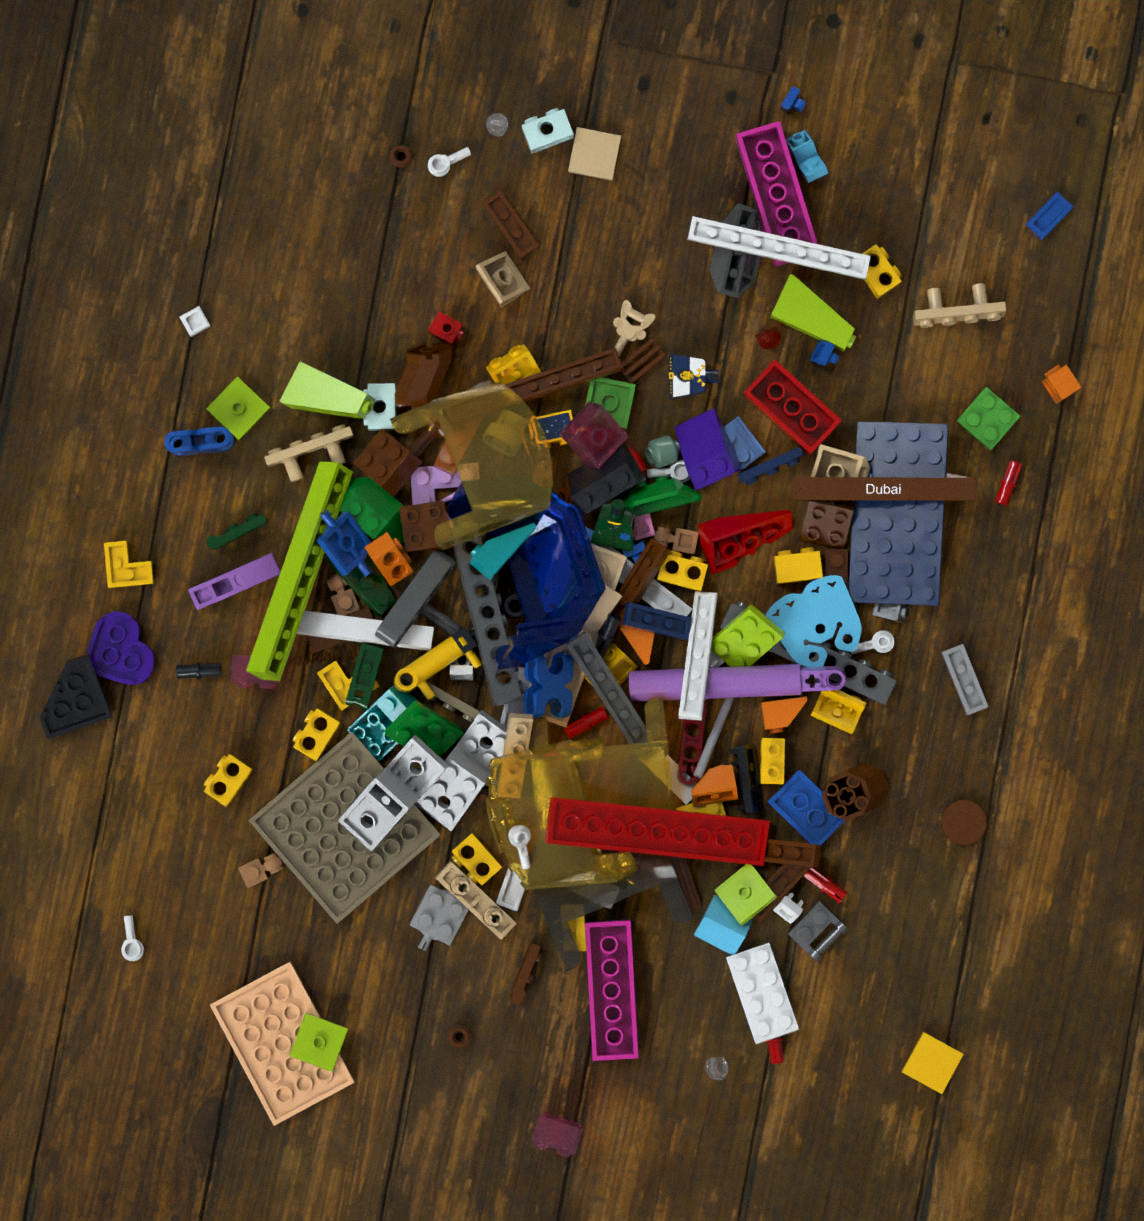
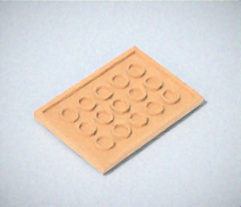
[210,961,355,1126]

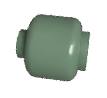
[645,436,681,468]

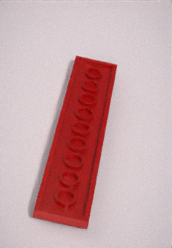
[545,797,770,866]

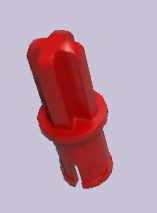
[994,460,1022,506]
[564,706,609,738]
[804,867,848,903]
[765,1036,784,1064]

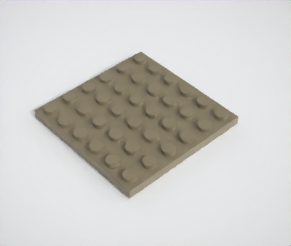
[248,731,441,924]

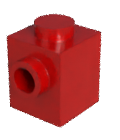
[428,311,465,346]

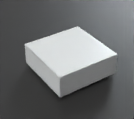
[180,306,211,337]

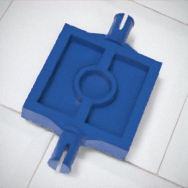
[316,510,372,576]

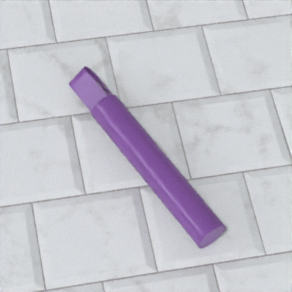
[629,664,846,702]

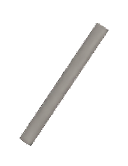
[693,698,735,778]

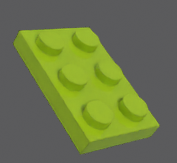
[711,604,785,667]

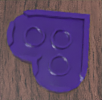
[87,611,155,685]

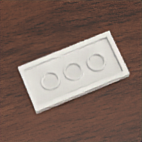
[726,943,799,1044]

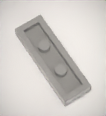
[941,644,988,715]

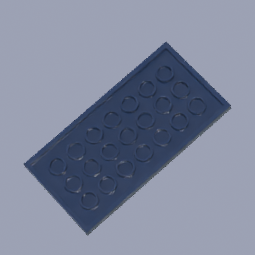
[849,422,949,606]

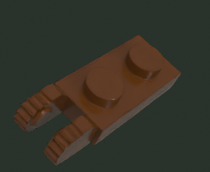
[509,941,543,1005]

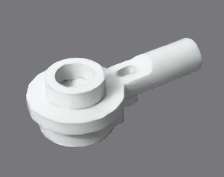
[428,147,471,177]
[647,460,690,483]
[850,630,894,655]
[508,825,531,869]
[121,915,144,961]

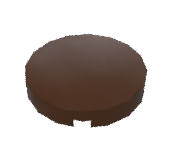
[941,800,986,845]

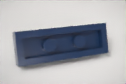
[737,447,803,486]
[622,602,692,640]

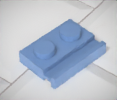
[724,416,766,469]

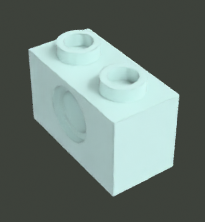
[522,108,574,154]
[364,383,396,431]

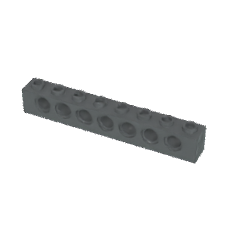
[450,523,524,707]
[720,601,897,705]

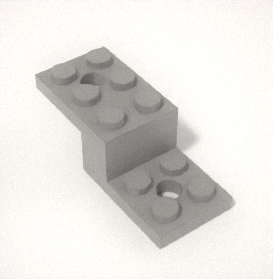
[415,710,507,831]
[338,735,449,851]

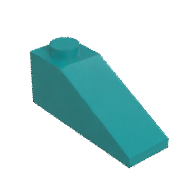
[470,523,537,580]

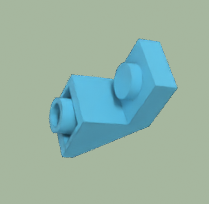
[785,130,828,183]

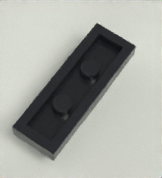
[729,743,763,814]

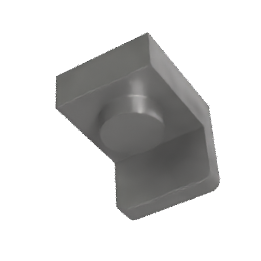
[872,604,911,623]

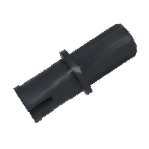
[595,613,622,657]
[176,662,223,680]

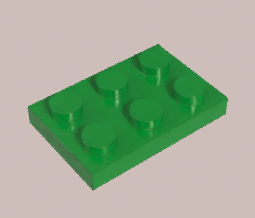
[384,700,464,757]

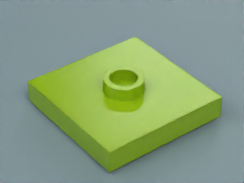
[206,376,270,441]
[714,864,777,926]
[290,1013,349,1072]

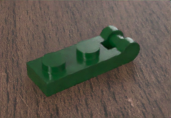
[206,513,268,550]
[345,643,384,710]

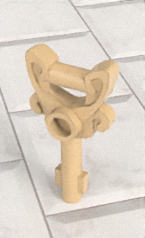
[613,299,656,360]

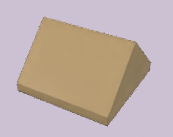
[476,251,530,308]

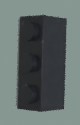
[567,440,646,516]

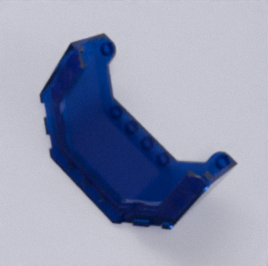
[446,474,606,670]

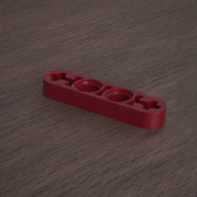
[677,702,706,786]

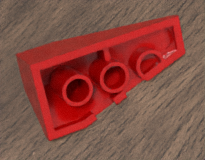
[698,509,793,574]

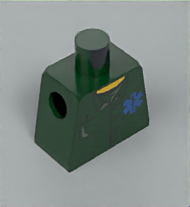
[590,499,637,551]

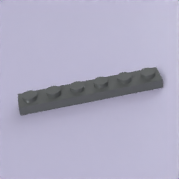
[566,631,657,758]

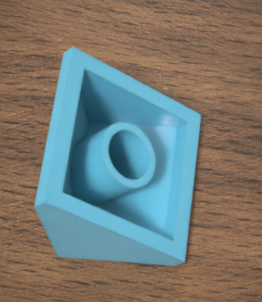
[694,895,754,955]

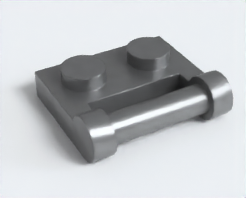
[788,901,849,962]

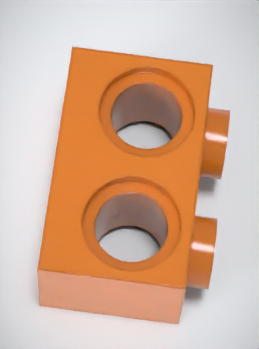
[1041,364,1081,404]
[365,532,414,586]

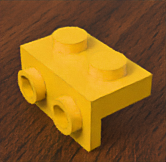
[811,689,866,734]

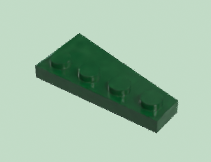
[323,553,396,617]

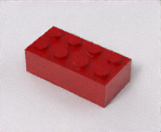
[743,359,842,456]

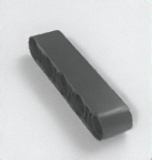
[375,548,456,648]

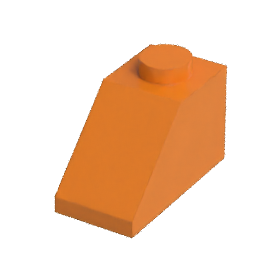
[619,626,655,666]
[761,696,807,734]
[691,765,738,807]

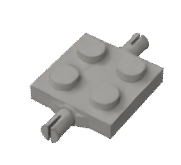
[409,884,469,951]

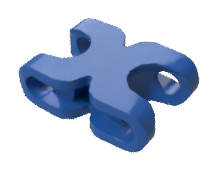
[164,427,235,456]
[523,652,574,719]

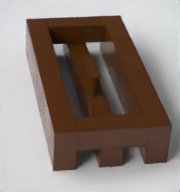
[620,338,666,384]

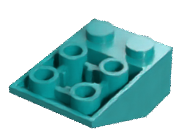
[347,683,419,762]

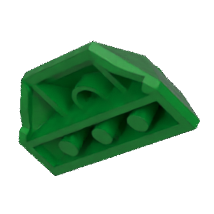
[624,476,703,517]
[340,477,404,545]

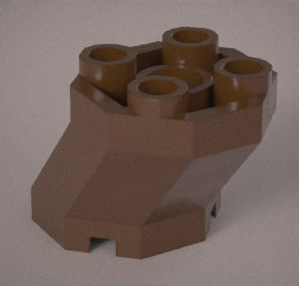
[394,342,452,410]
[821,763,889,821]

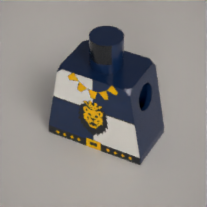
[668,354,719,399]

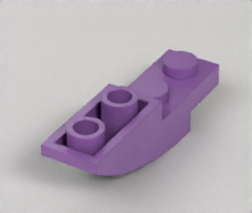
[188,553,281,610]

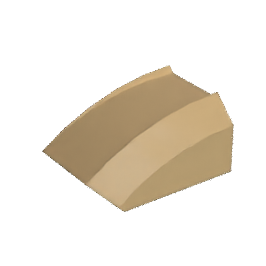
[811,444,870,477]

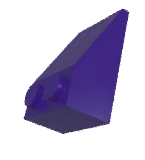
[674,408,743,490]

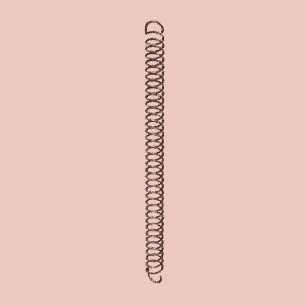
[289,635,449,666]

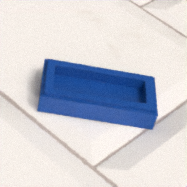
[1026,192,1073,241]

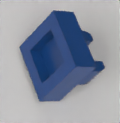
[780,86,806,114]
[809,341,840,366]
[621,539,645,564]

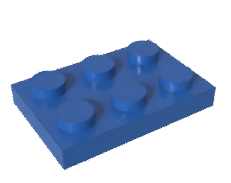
[767,769,845,845]

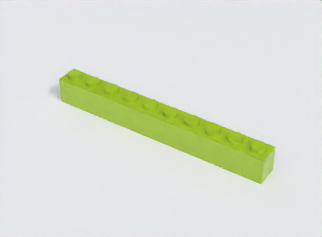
[246,462,353,681]

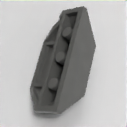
[710,204,764,298]

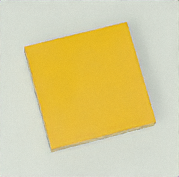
[901,1032,964,1094]

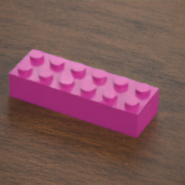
[735,121,817,267]
[585,919,638,1061]

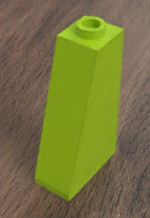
[770,274,856,352]
[279,362,375,419]

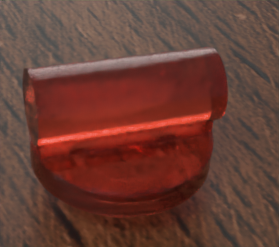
[755,326,781,349]

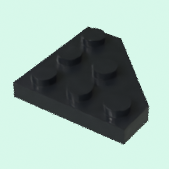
[40,653,112,739]

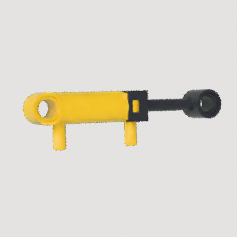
[394,595,527,700]

